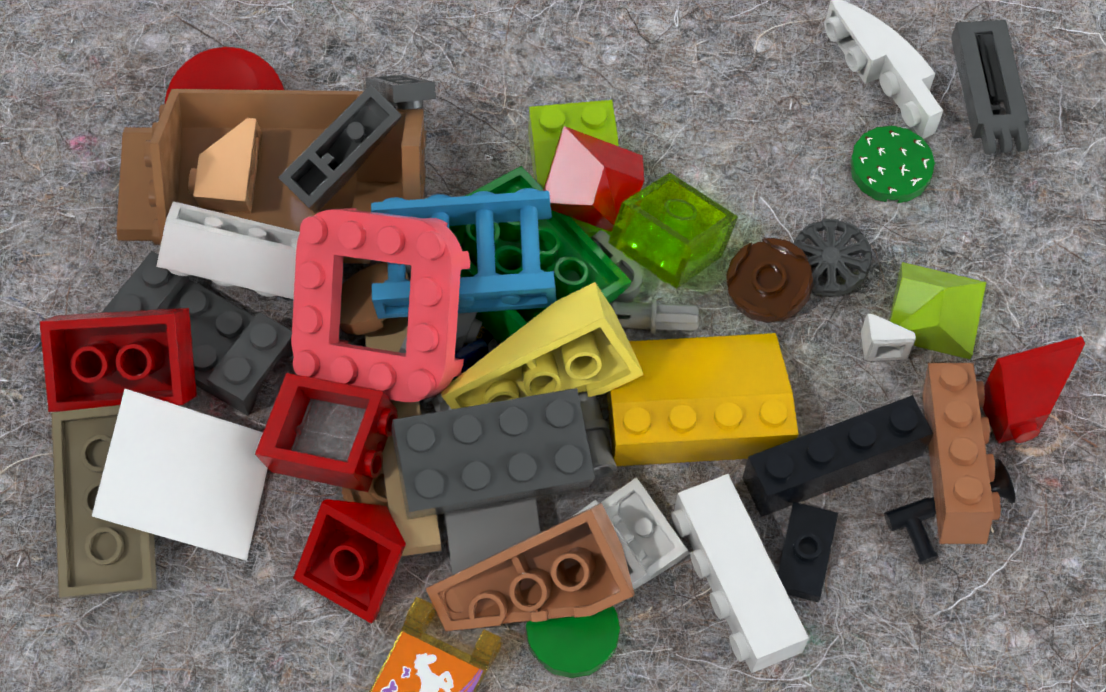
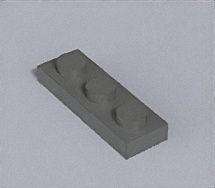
[365,74,436,110]

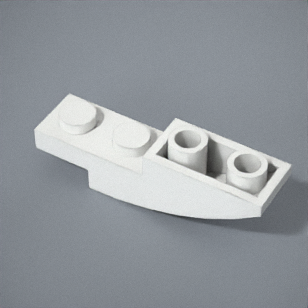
[824,0,943,139]

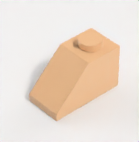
[188,118,262,213]

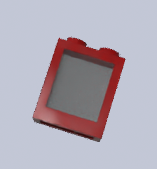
[255,373,398,492]

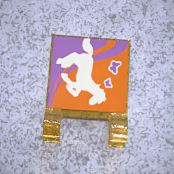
[369,596,503,692]

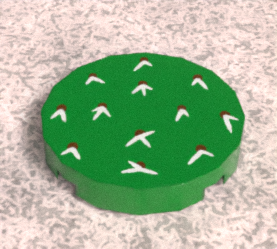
[850,126,935,203]

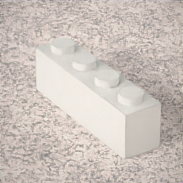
[156,201,300,299]
[671,474,809,673]

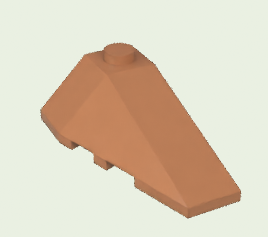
[425,503,635,631]

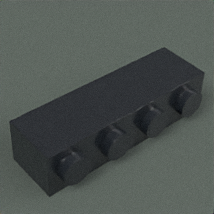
[742,395,933,517]

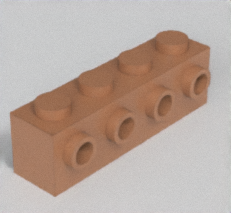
[922,363,1001,544]

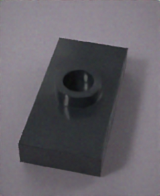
[777,502,838,602]

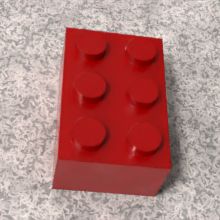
[40,308,197,412]

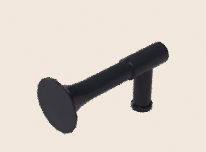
[884,458,1016,565]

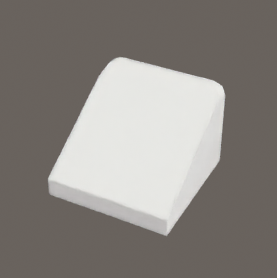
[861,314,916,361]

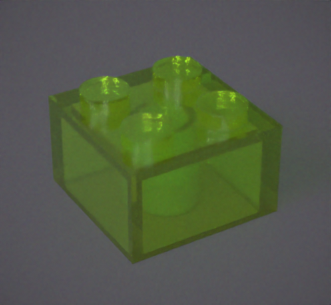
[608,172,738,289]

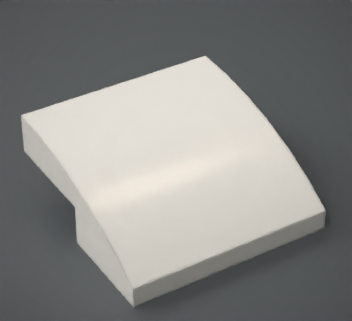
[573,477,690,590]

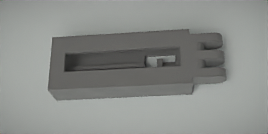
[951,20,1029,154]

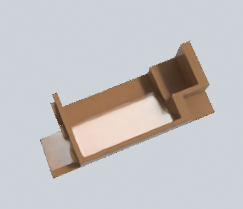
[117,89,427,264]

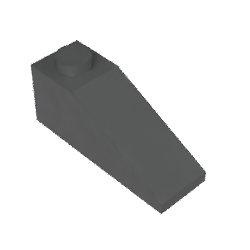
[278,85,402,214]

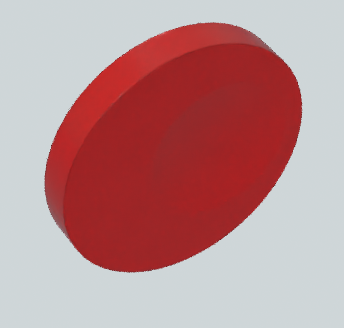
[165,47,285,104]

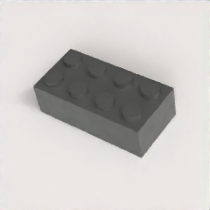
[391,388,595,520]

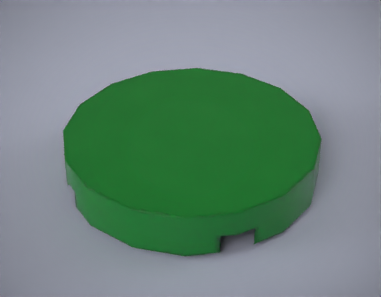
[526,606,620,678]

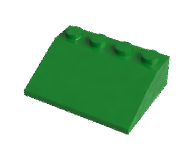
[449,166,632,344]

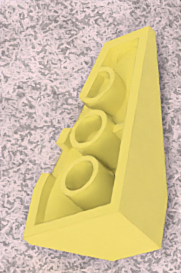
[441,282,643,409]

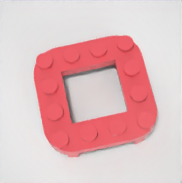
[291,208,470,402]

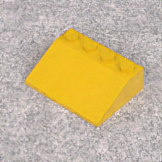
[607,333,799,466]

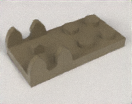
[51,405,157,599]

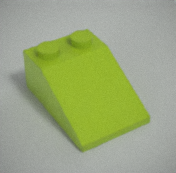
[528,100,626,237]

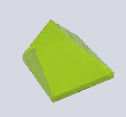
[889,262,986,360]

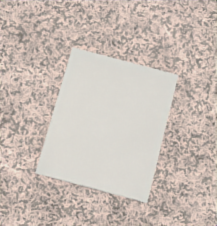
[92,389,268,561]

